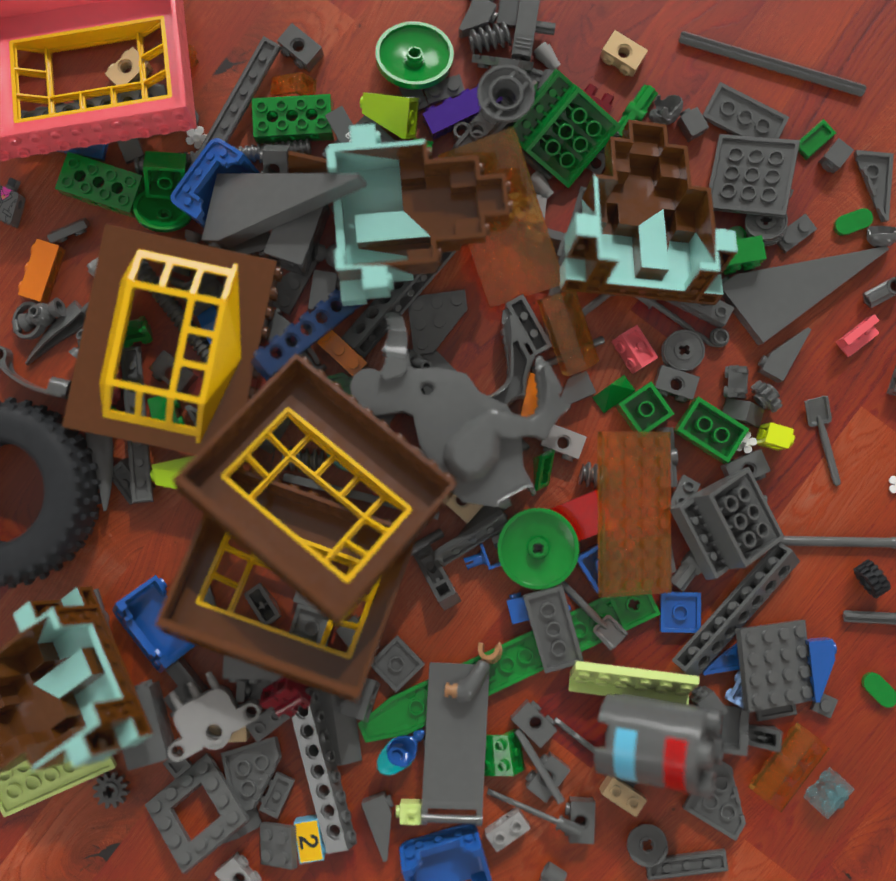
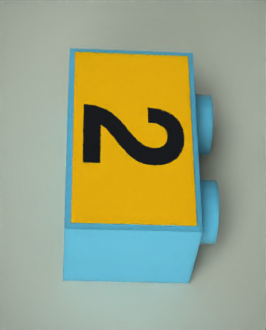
[294,814,326,864]

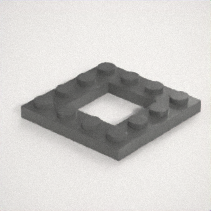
[145,753,250,874]

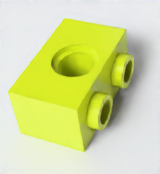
[756,422,795,451]

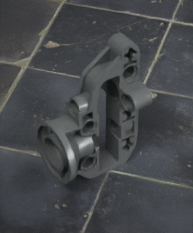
[447,64,538,170]

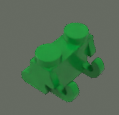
[123,316,153,348]

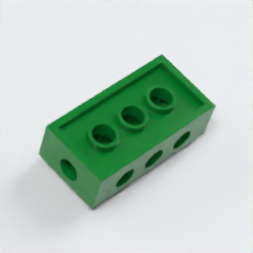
[252,94,335,144]
[55,152,145,218]

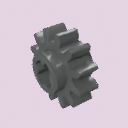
[750,380,783,413]
[92,771,130,809]

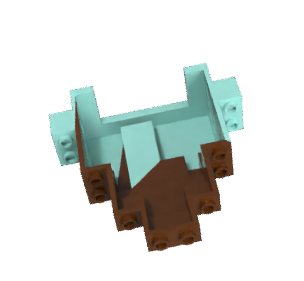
[560,120,738,305]
[326,124,513,306]
[0,586,154,773]

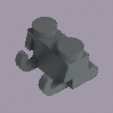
[724,365,749,399]

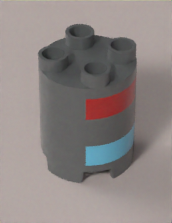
[594,693,724,798]

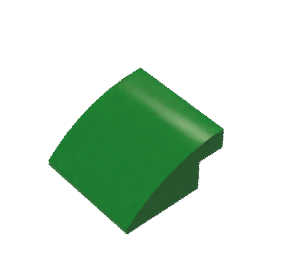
[504,69,621,188]

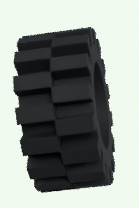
[853,559,891,598]

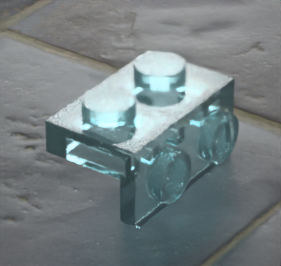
[803,768,855,819]

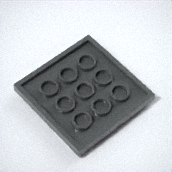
[709,134,800,218]
[736,620,813,712]

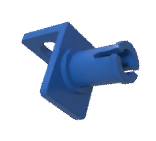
[464,543,501,570]

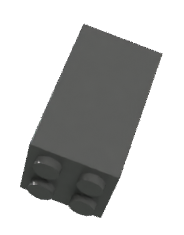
[264,204,330,277]
[122,679,177,771]

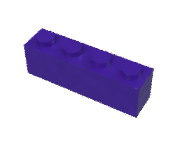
[422,84,503,140]

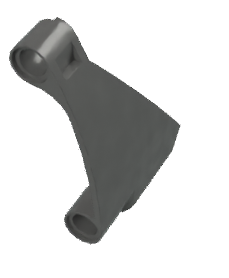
[0,346,72,400]

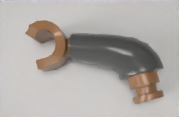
[445,642,503,703]

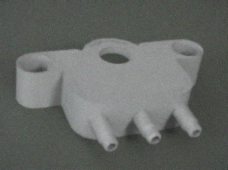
[168,671,262,762]

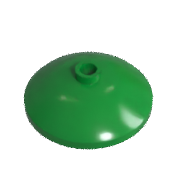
[133,190,192,233]

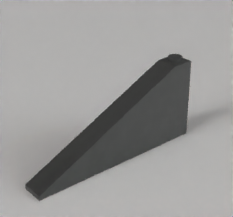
[202,173,367,249]
[721,246,889,346]

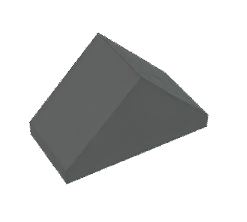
[722,398,765,428]
[243,583,282,626]
[748,724,783,752]

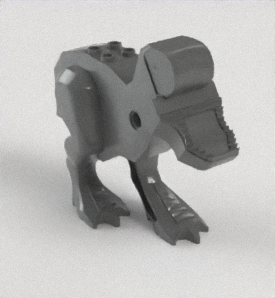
[350,309,571,508]

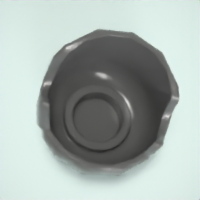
[866,226,896,248]

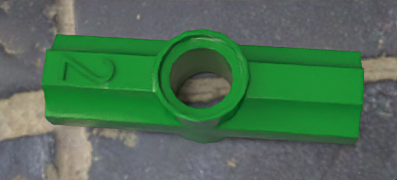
[618,84,658,138]

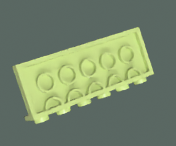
[568,661,699,705]
[0,756,117,818]

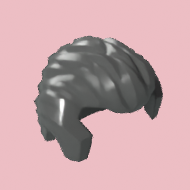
[649,95,683,125]

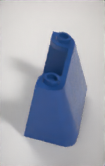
[171,138,261,228]
[112,575,196,673]
[399,824,492,881]

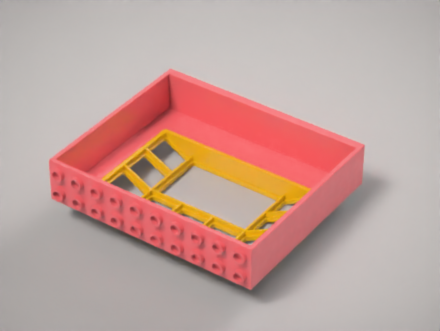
[0,0,197,161]

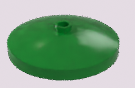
[375,21,454,90]
[498,508,579,589]

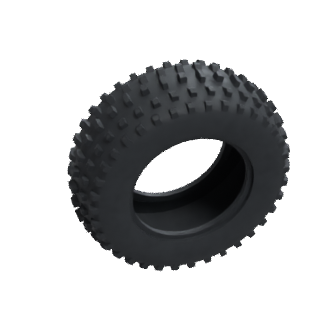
[0,397,102,588]

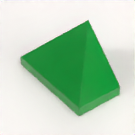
[592,375,636,414]
[533,449,555,491]

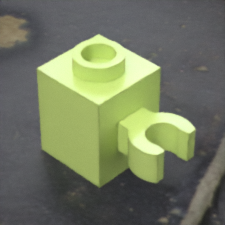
[396,799,424,825]

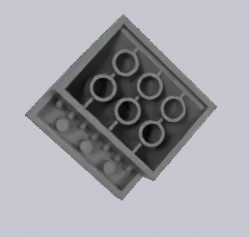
[670,467,785,580]

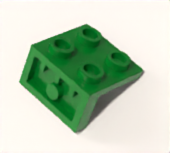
[484,729,525,776]

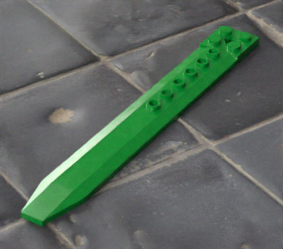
[358,578,661,743]

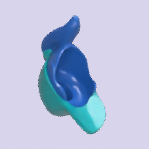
[377,730,425,776]

